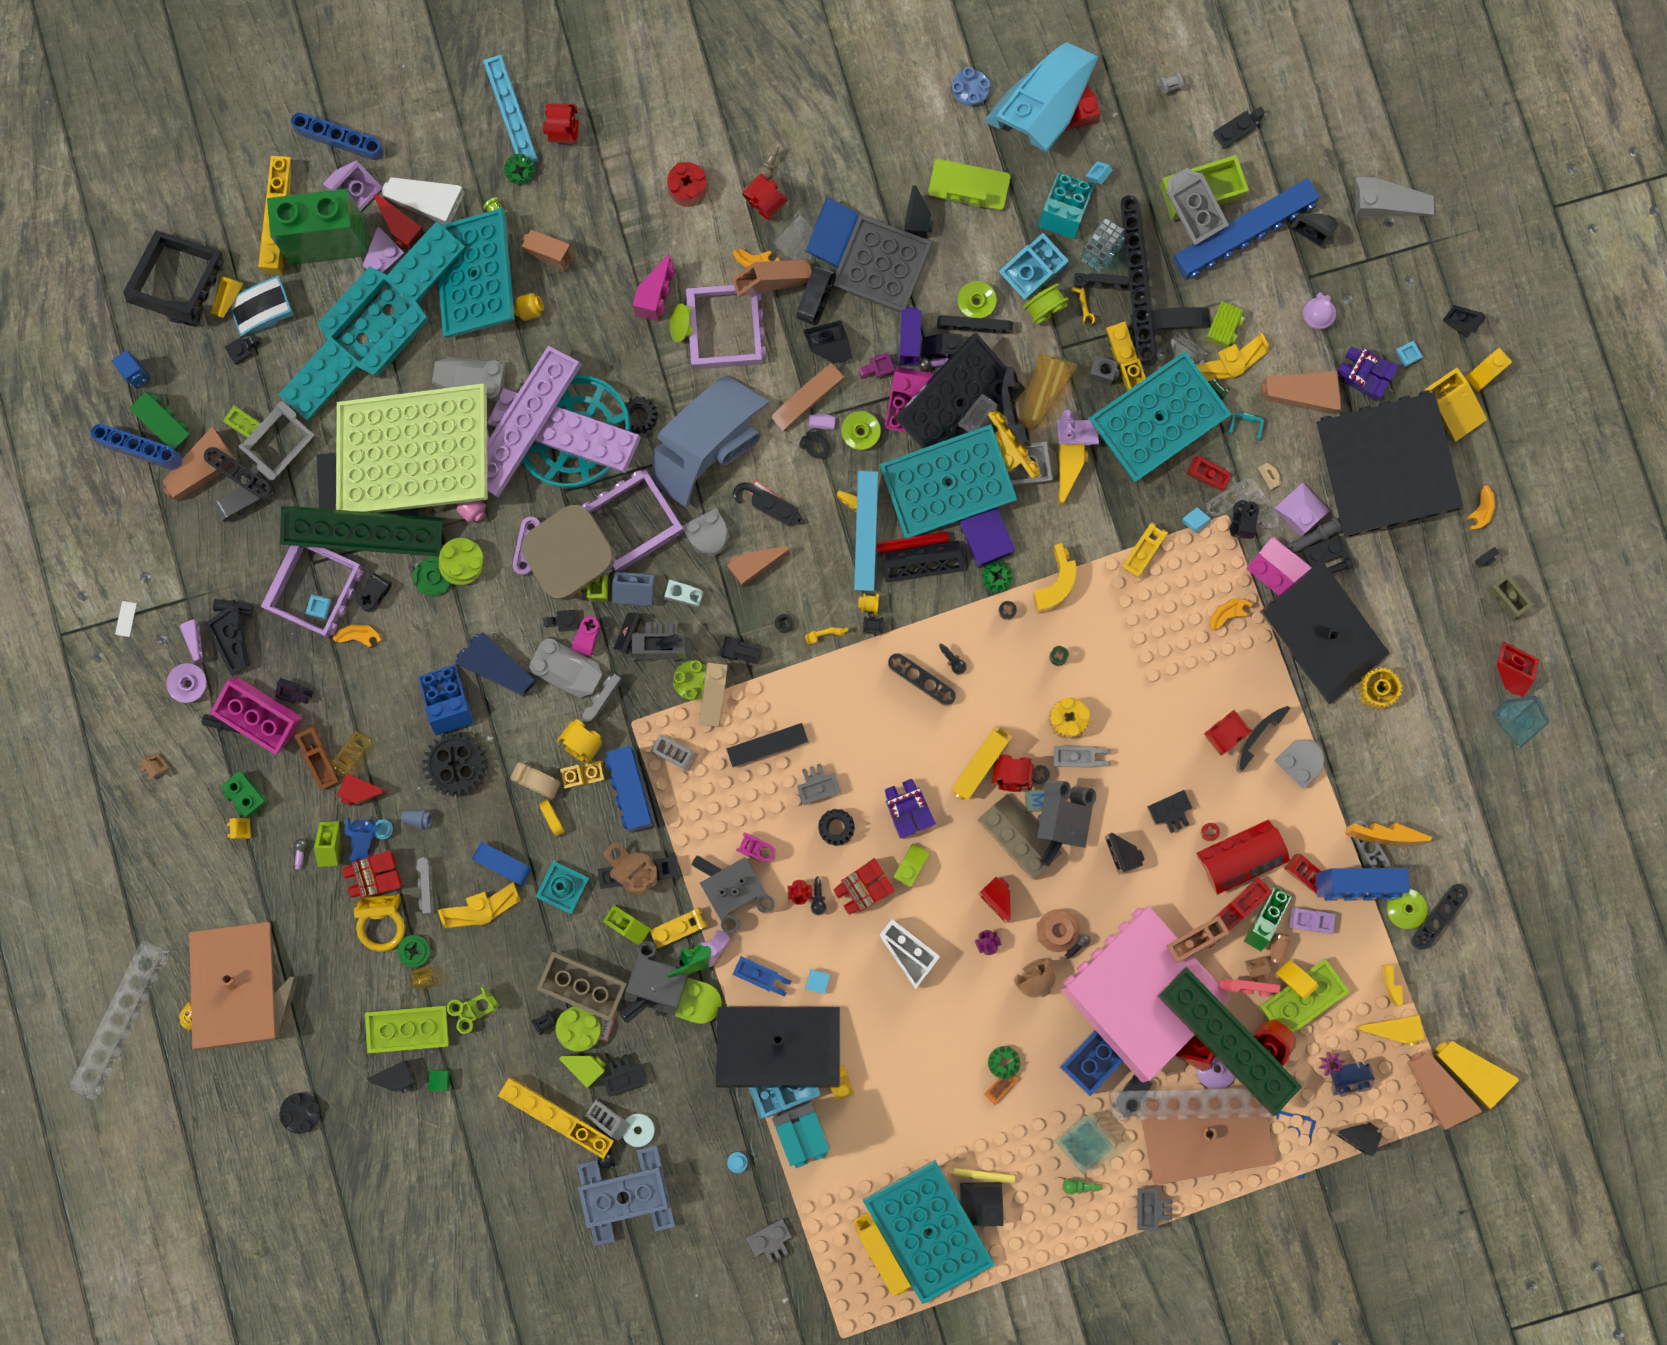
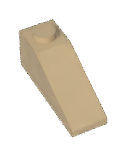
[699,663,727,727]

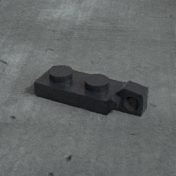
[1213,107,1266,149]
[1073,273,1129,290]

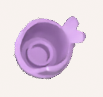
[1303,292,1336,330]

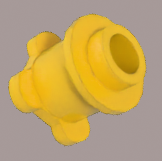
[858,593,879,615]

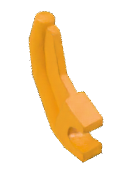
[732,249,780,268]
[1467,485,1495,531]
[1209,599,1253,630]
[333,625,383,648]

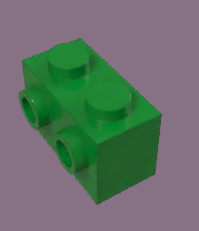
[221,771,268,818]

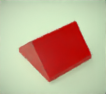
[1176,1035,1215,1072]

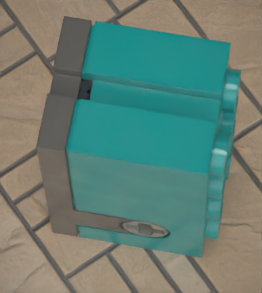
[772,1101,830,1168]

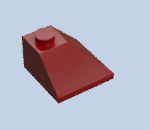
[1063,85,1101,132]
[1496,641,1539,697]
[978,877,1011,923]

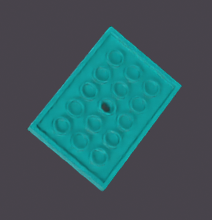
[438,208,515,338]
[1088,351,1232,483]
[880,424,1018,538]
[863,1160,995,1304]

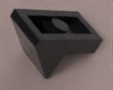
[1443,305,1486,337]

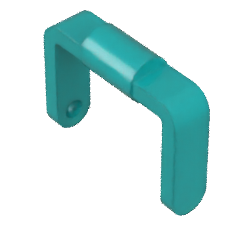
[1228,412,1264,441]

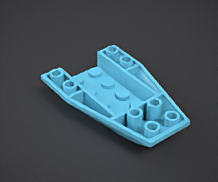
[984,42,1098,152]

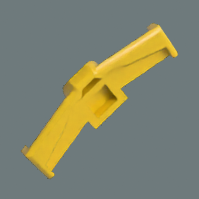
[1195,333,1269,382]
[437,881,521,928]

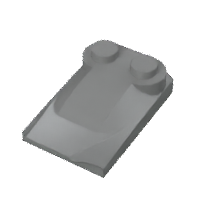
[1167,168,1229,245]
[432,357,506,403]
[1009,442,1059,486]
[528,637,603,699]

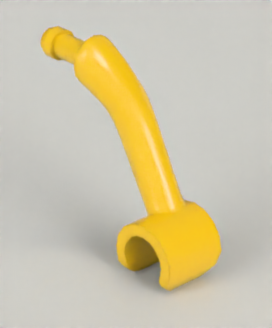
[1071,287,1095,326]
[805,627,849,645]

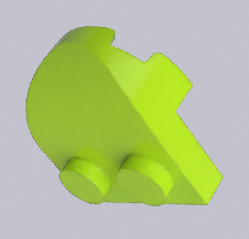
[675,978,722,1024]

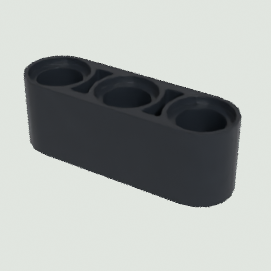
[796,266,836,326]

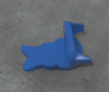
[345,818,377,862]

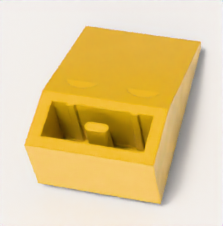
[1424,368,1487,442]

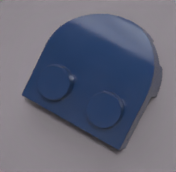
[1330,1062,1375,1097]

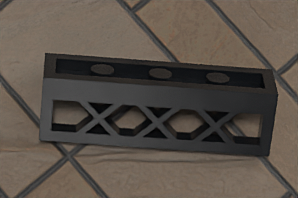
[881,541,964,582]

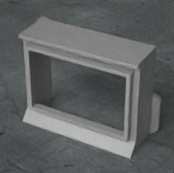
[238,401,315,480]

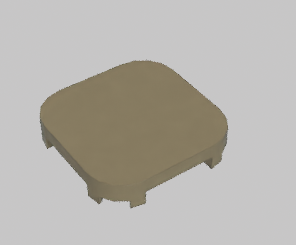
[521,505,616,601]

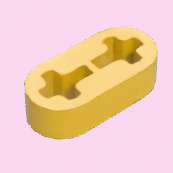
[539,799,565,837]

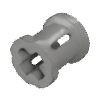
[1160,72,1184,95]

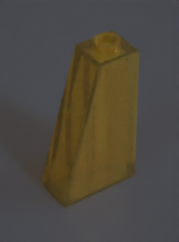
[1018,353,1077,430]

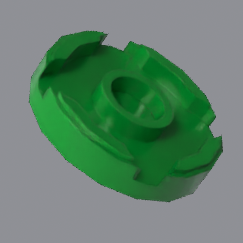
[413,557,452,597]

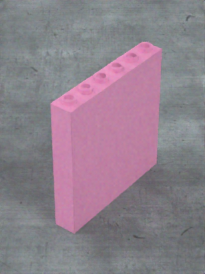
[1060,906,1230,1082]

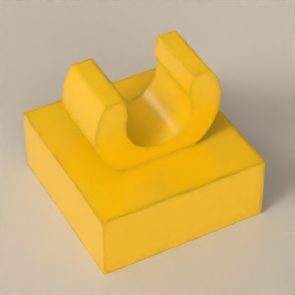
[227,818,251,839]

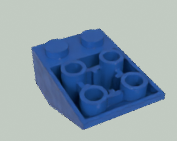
[418,664,474,736]

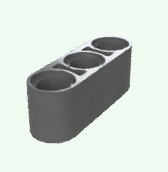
[214,477,273,522]

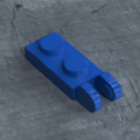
[732,956,792,997]

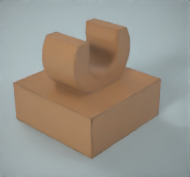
[140,753,169,780]
[1245,956,1271,982]

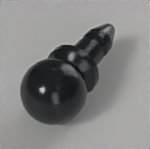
[939,643,967,675]
[810,876,827,916]
[598,1129,614,1168]

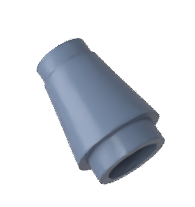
[401,810,433,830]

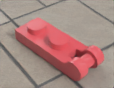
[1220,979,1280,997]

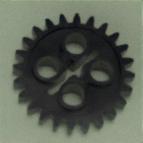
[422,732,488,797]

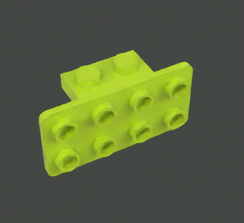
[928,159,1010,211]

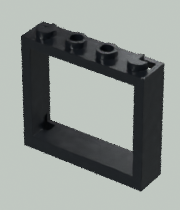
[123,230,225,324]

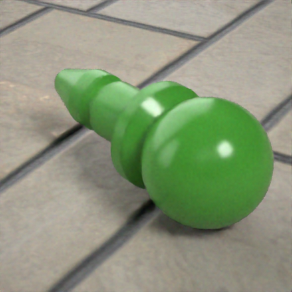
[1062,1178,1102,1195]

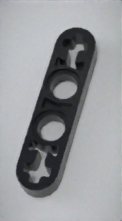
[937,315,1013,334]
[204,447,272,499]
[888,653,956,706]
[1411,884,1468,950]

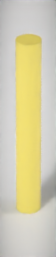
[953,1168,1015,1183]

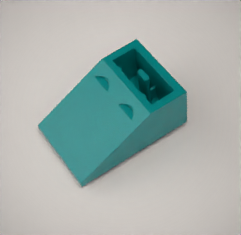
[1038,172,1094,239]

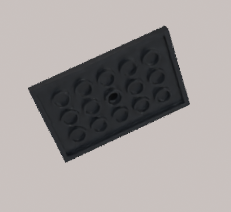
[894,332,1026,449]
[1260,561,1390,704]
[716,1007,840,1088]

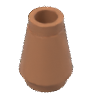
[1270,932,1291,963]

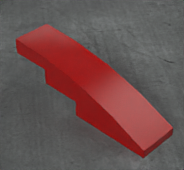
[1208,877,1272,949]

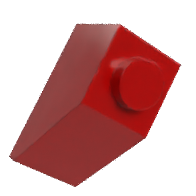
[337,774,387,806]

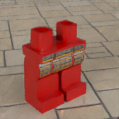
[342,849,403,898]
[833,858,895,915]

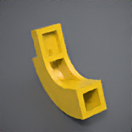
[1033,543,1076,613]

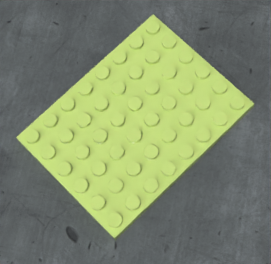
[336,383,488,513]

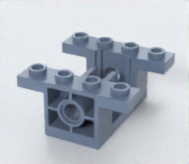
[577,1145,675,1246]

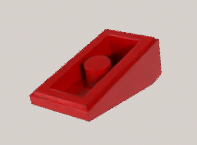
[1186,456,1232,492]

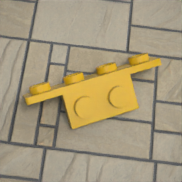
[988,411,1041,479]

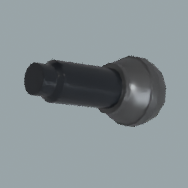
[1065,933,1091,959]

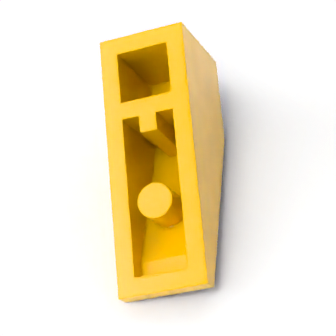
[1059,444,1088,506]
[1355,1015,1425,1047]

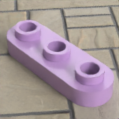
[513,517,540,576]

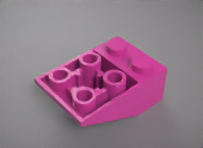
[633,255,676,322]
[884,366,934,433]

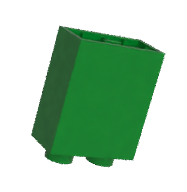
[267,189,368,265]

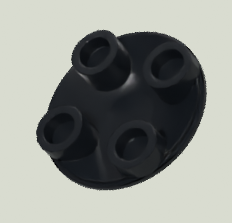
[279,1093,321,1134]

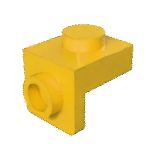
[831,1065,855,1102]

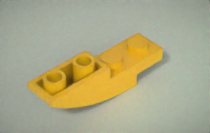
[1105,321,1146,391]

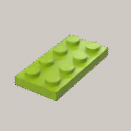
[1259,959,1350,1033]
[365,1006,449,1053]

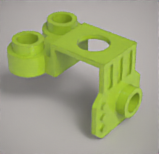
[447,986,498,1034]

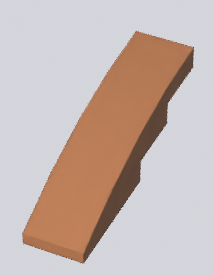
[770,363,845,431]

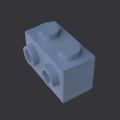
[612,572,654,606]

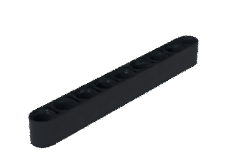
[1120,195,1158,366]

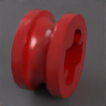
[1201,823,1220,841]

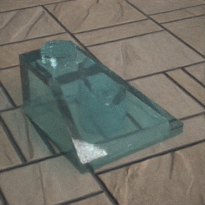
[1492,696,1549,748]

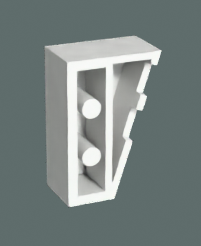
[879,919,940,989]

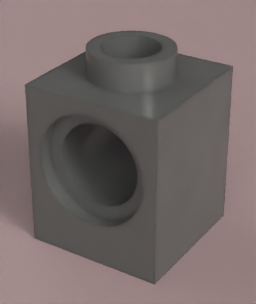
[1089,355,1120,385]

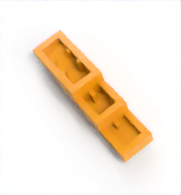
[1345,823,1432,846]

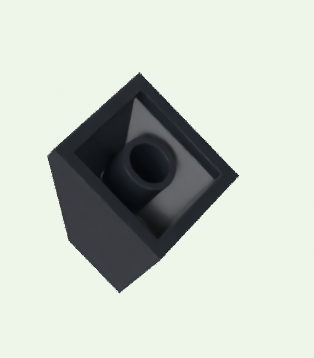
[904,185,934,239]
[1291,213,1339,249]
[803,320,852,363]
[1105,833,1145,875]
[1330,1122,1382,1157]
[960,1182,1003,1226]

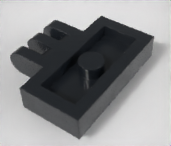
[1147,790,1193,833]
[602,1054,648,1097]

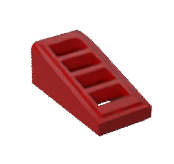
[1284,854,1322,894]

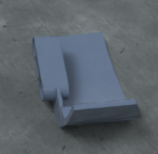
[652,375,769,508]

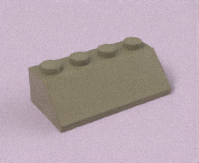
[978,794,1062,880]
[536,951,629,1022]

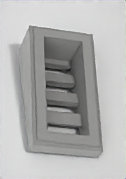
[651,734,698,771]
[585,1099,630,1140]

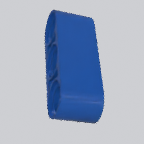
[472,842,532,886]

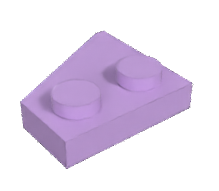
[363,227,405,274]

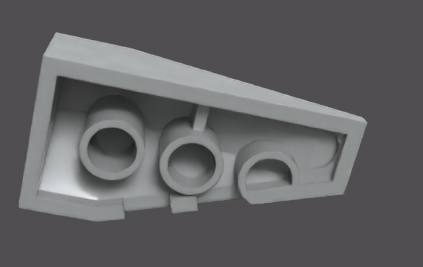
[1355,177,1434,216]

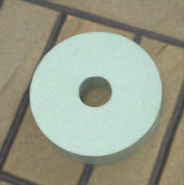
[623,1114,655,1147]

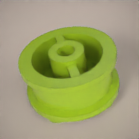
[1022,283,1069,324]
[439,538,483,586]
[556,1007,602,1051]

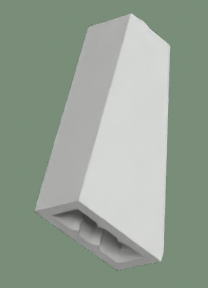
[382,177,465,225]

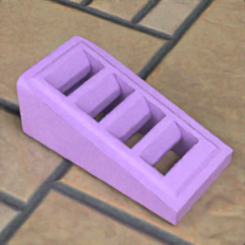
[180,619,203,664]

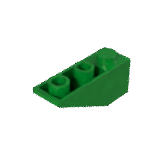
[1244,886,1292,952]

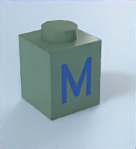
[1025,789,1045,813]

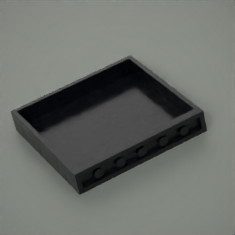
[1316,390,1464,538]

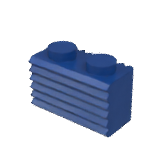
[112,351,151,389]

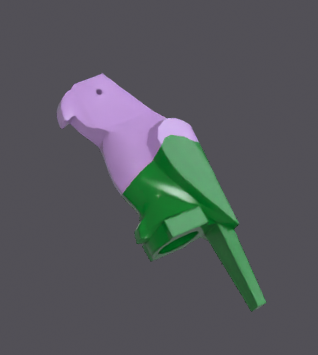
[667,930,730,978]

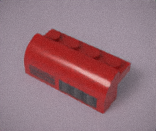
[1196,819,1290,895]

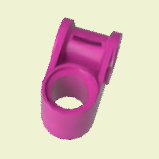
[571,616,600,656]
[736,832,776,863]

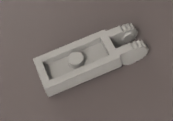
[582,674,623,723]
[1054,746,1110,768]
[416,857,434,915]

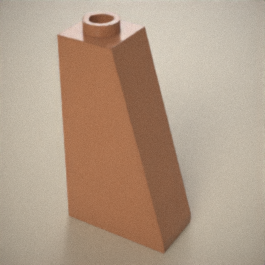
[732,259,812,297]
[1261,371,1341,414]
[163,427,236,501]
[1407,1051,1482,1130]

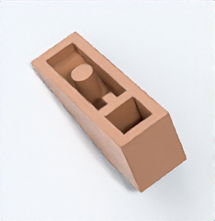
[727,546,790,587]
[1167,916,1230,963]

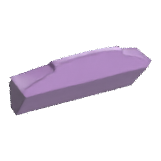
[809,414,836,429]

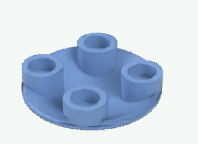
[951,67,990,106]

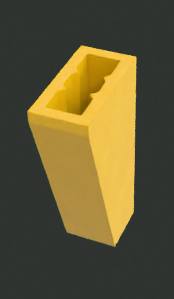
[952,725,1013,800]
[1434,1041,1519,1109]
[852,1212,911,1297]

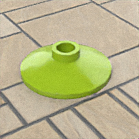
[957,281,997,318]
[841,411,881,450]
[1387,889,1427,929]

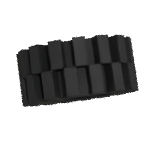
[623,396,658,434]
[818,809,855,846]

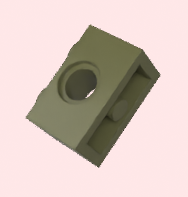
[1487,574,1533,620]

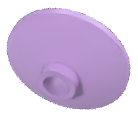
[166,663,207,703]
[1196,1057,1235,1089]

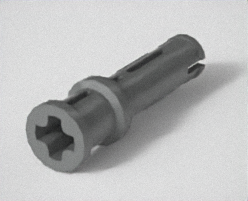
[1285,516,1343,553]

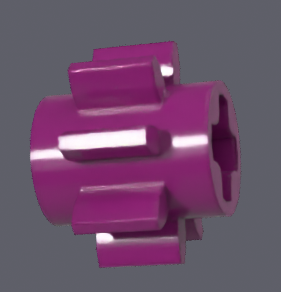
[975,930,1002,955]
[1318,1052,1345,1076]

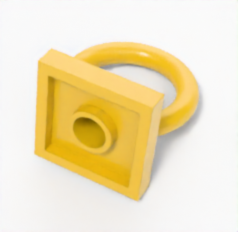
[354,894,405,952]

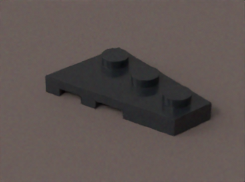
[205,604,250,675]

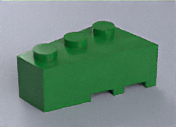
[129,392,190,450]

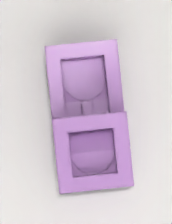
[1289,908,1336,934]

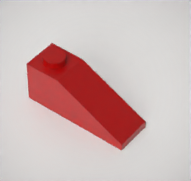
[374,194,425,250]

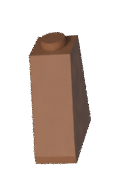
[521,230,574,273]

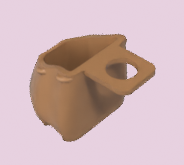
[603,841,657,895]

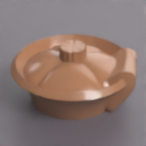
[1036,909,1080,952]

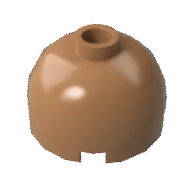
[1014,959,1056,997]

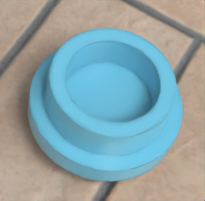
[375,819,393,840]
[727,1152,748,1173]

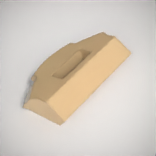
[1258,462,1281,490]

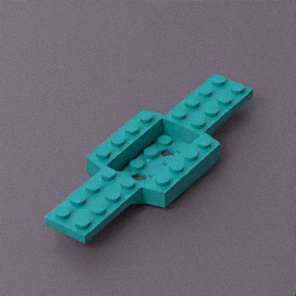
[278,221,466,421]

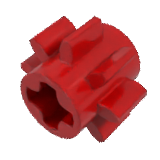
[787,880,812,905]

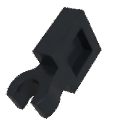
[225,334,261,365]
[543,609,579,632]
[275,678,313,704]

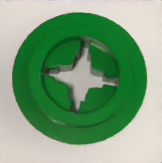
[504,154,535,185]
[981,561,1013,593]
[397,935,430,967]
[988,1046,1021,1079]

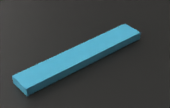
[483,55,538,163]
[854,471,879,591]

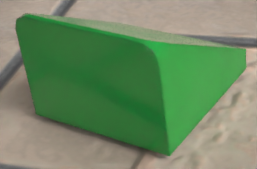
[429,1070,450,1091]

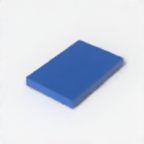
[805,198,860,268]

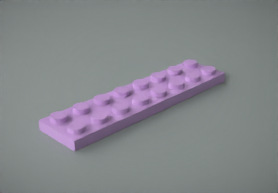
[487,346,582,497]
[487,388,641,473]

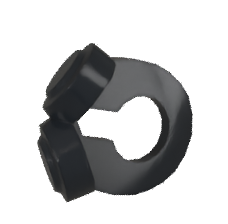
[799,429,831,459]

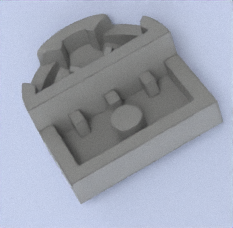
[682,508,730,556]
[1274,739,1324,789]

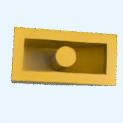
[1465,348,1512,393]

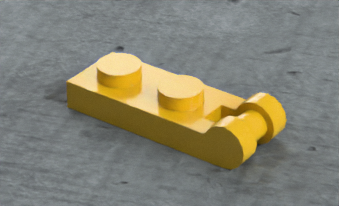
[1121,522,1168,578]
[650,907,708,949]

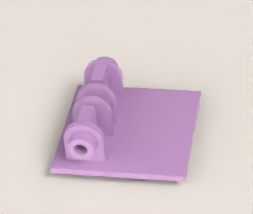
[1057,410,1099,445]

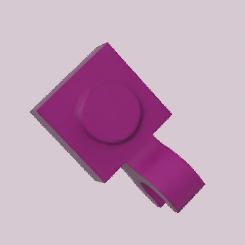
[858,352,895,379]

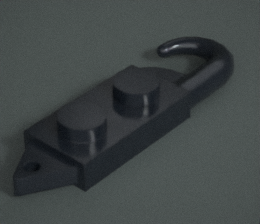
[733,482,805,527]

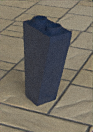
[455,632,537,697]

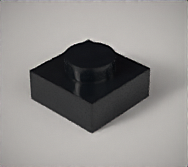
[1474,547,1499,567]

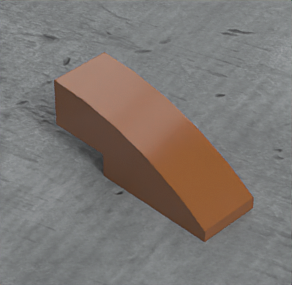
[294,724,339,790]

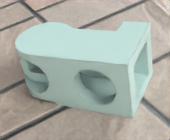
[664,580,704,607]

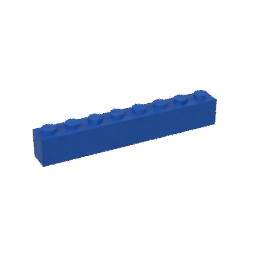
[1172,178,1320,280]

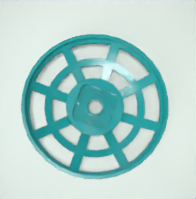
[522,375,630,488]

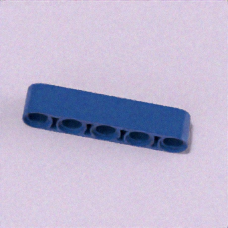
[291,112,384,160]
[91,424,182,470]

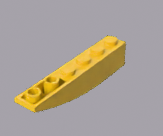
[258,156,291,276]
[498,1077,614,1159]

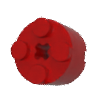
[543,103,579,144]
[667,162,707,207]
[742,173,788,220]
[1204,709,1252,756]
[992,755,1034,792]
[1253,1019,1296,1066]

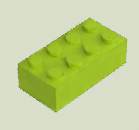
[1160,155,1249,221]

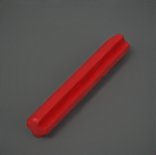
[876,531,949,554]

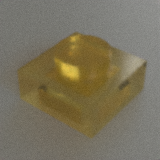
[411,966,434,990]

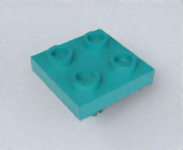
[535,861,590,914]

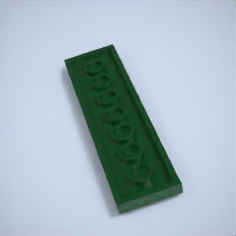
[280,506,443,557]
[1158,967,1302,1116]

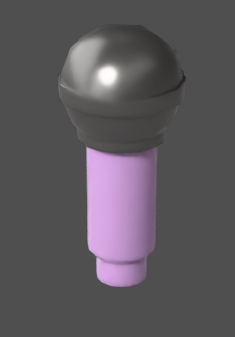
[918,358,948,372]
[294,838,308,870]

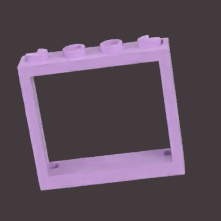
[686,285,766,370]
[581,469,684,572]
[261,546,364,639]

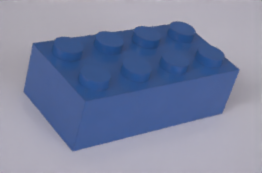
[605,746,654,833]
[1316,868,1410,901]
[1059,1029,1123,1096]

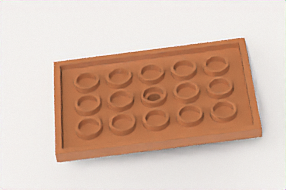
[189,922,276,1051]
[1139,1085,1276,1185]

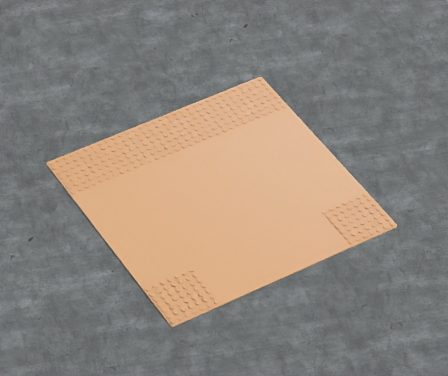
[631,515,1438,1338]

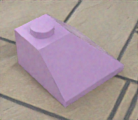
[323,161,382,211]
[1274,482,1330,537]

